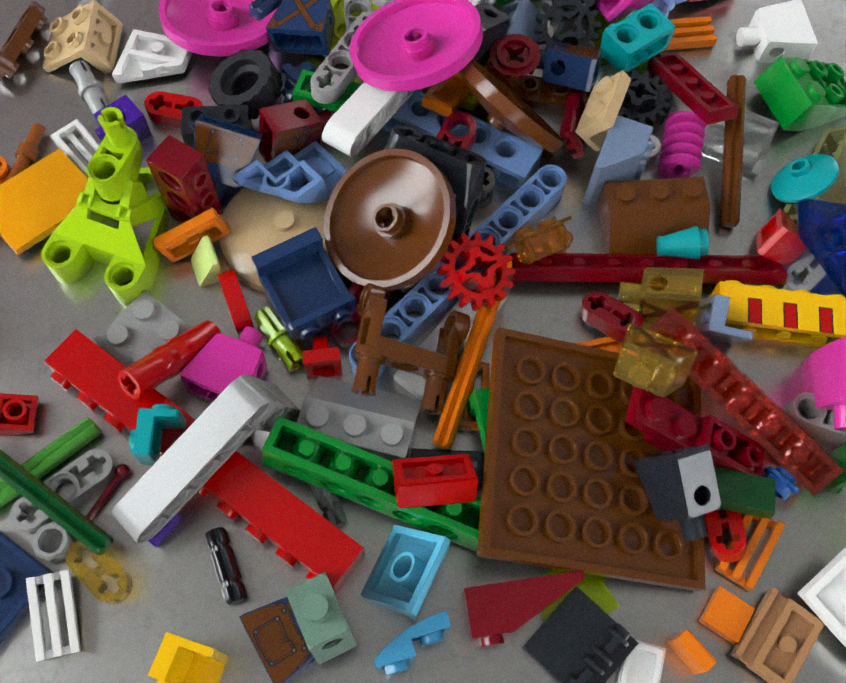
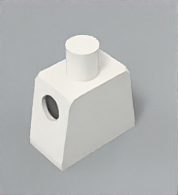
[736,0,818,63]

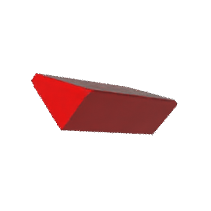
[392,453,478,508]

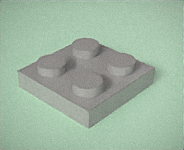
[93,290,192,367]

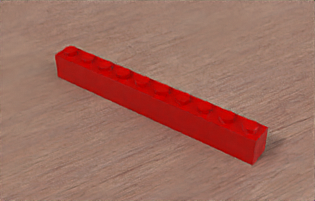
[44,329,365,593]

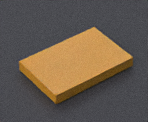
[0,148,88,256]

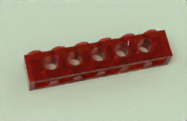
[646,305,844,496]

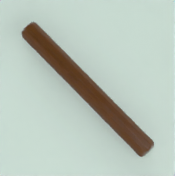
[720,75,747,227]

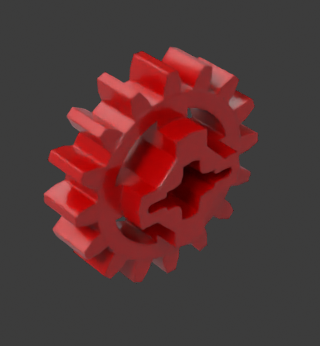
[436,232,516,311]

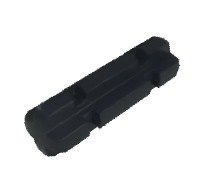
[205,527,247,605]

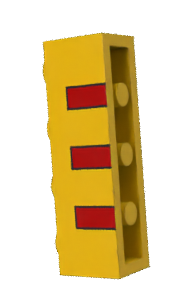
[709,280,846,348]

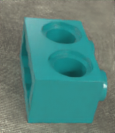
[599,3,676,73]

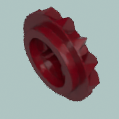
[490,34,541,80]

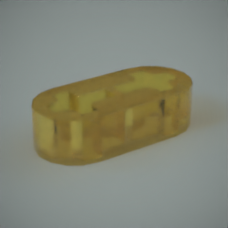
[66,540,133,604]

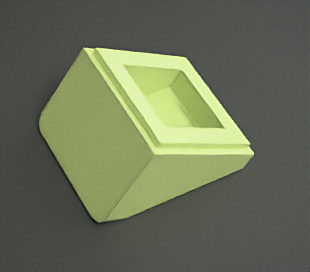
[191,236,223,287]

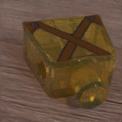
[618,267,704,331]
[613,323,698,397]

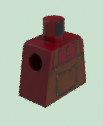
[259,99,332,163]

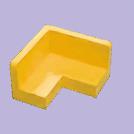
[148,632,229,683]

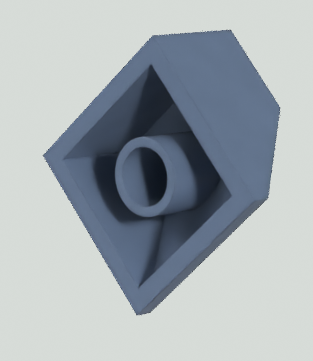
[582,115,655,205]

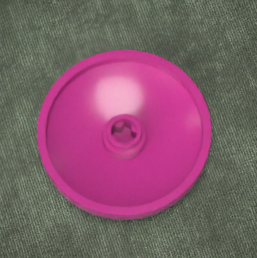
[159,0,277,56]
[350,0,483,92]

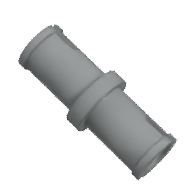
[69,60,109,114]

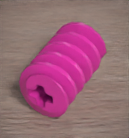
[658,111,706,179]

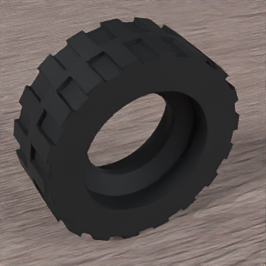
[208,49,283,120]

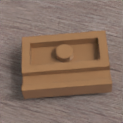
[730,587,825,683]

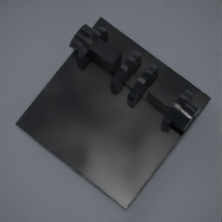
[524,586,639,683]

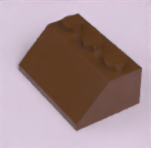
[597,176,711,254]

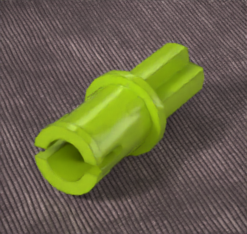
[254,306,304,372]

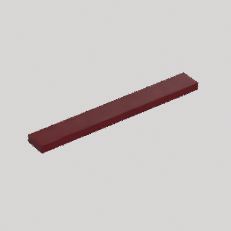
[510,252,788,284]

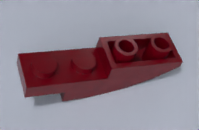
[625,386,766,476]

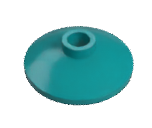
[771,154,839,203]

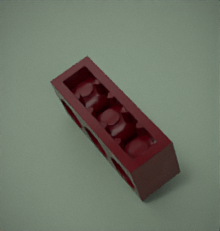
[146,135,223,224]

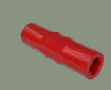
[118,320,221,399]

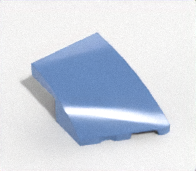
[231,140,347,203]

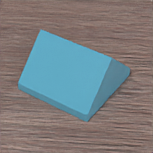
[360,524,451,623]

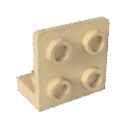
[43,0,123,75]

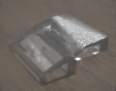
[702,110,779,176]

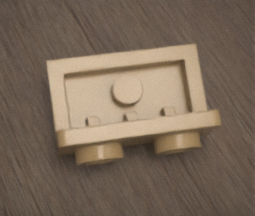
[575,70,631,151]

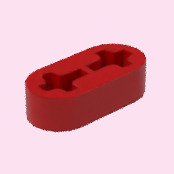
[144,91,203,128]
[217,269,254,333]
[704,510,747,563]

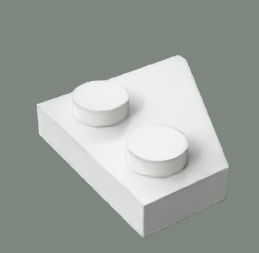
[112,29,193,84]

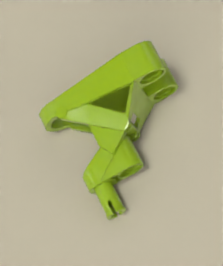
[41,107,170,306]

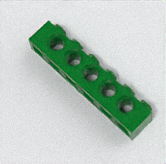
[262,416,481,551]

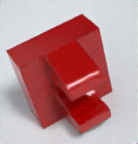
[303,335,343,379]

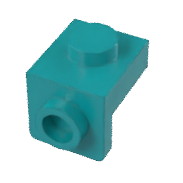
[129,404,186,465]

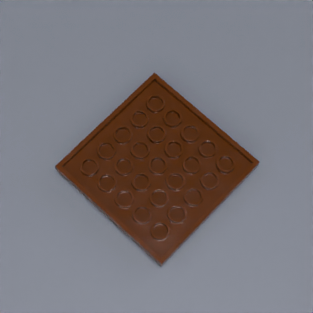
[477,327,706,591]

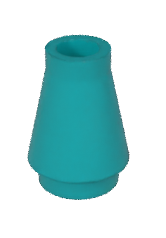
[656,226,709,260]

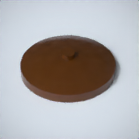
[459,59,565,154]
[324,148,456,290]

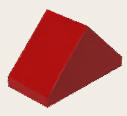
[756,208,814,267]

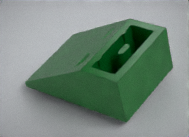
[753,56,846,132]

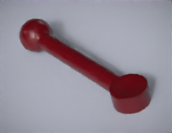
[86,464,130,521]

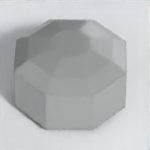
[31,521,76,563]

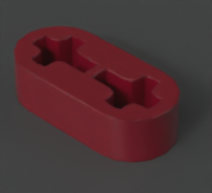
[581,291,643,343]

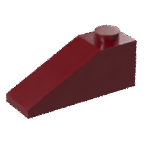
[463,571,585,647]

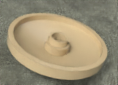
[219,187,340,293]

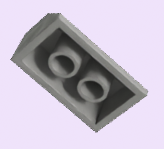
[297,376,422,461]

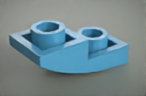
[374,611,451,676]

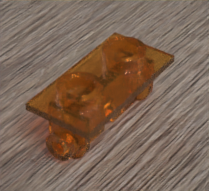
[504,216,573,265]

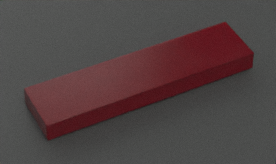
[648,52,739,125]

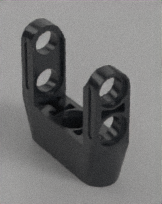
[384,126,486,242]

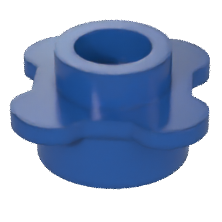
[763,466,800,501]

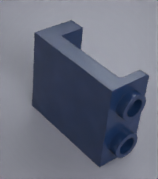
[251,227,356,342]

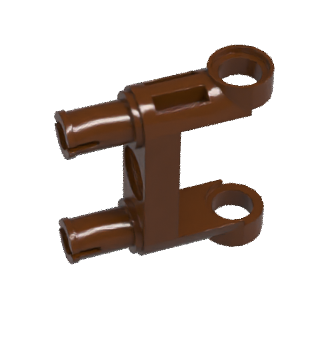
[351,283,471,415]

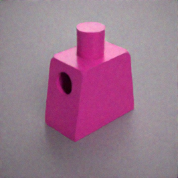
[180,326,267,402]
[810,337,846,431]

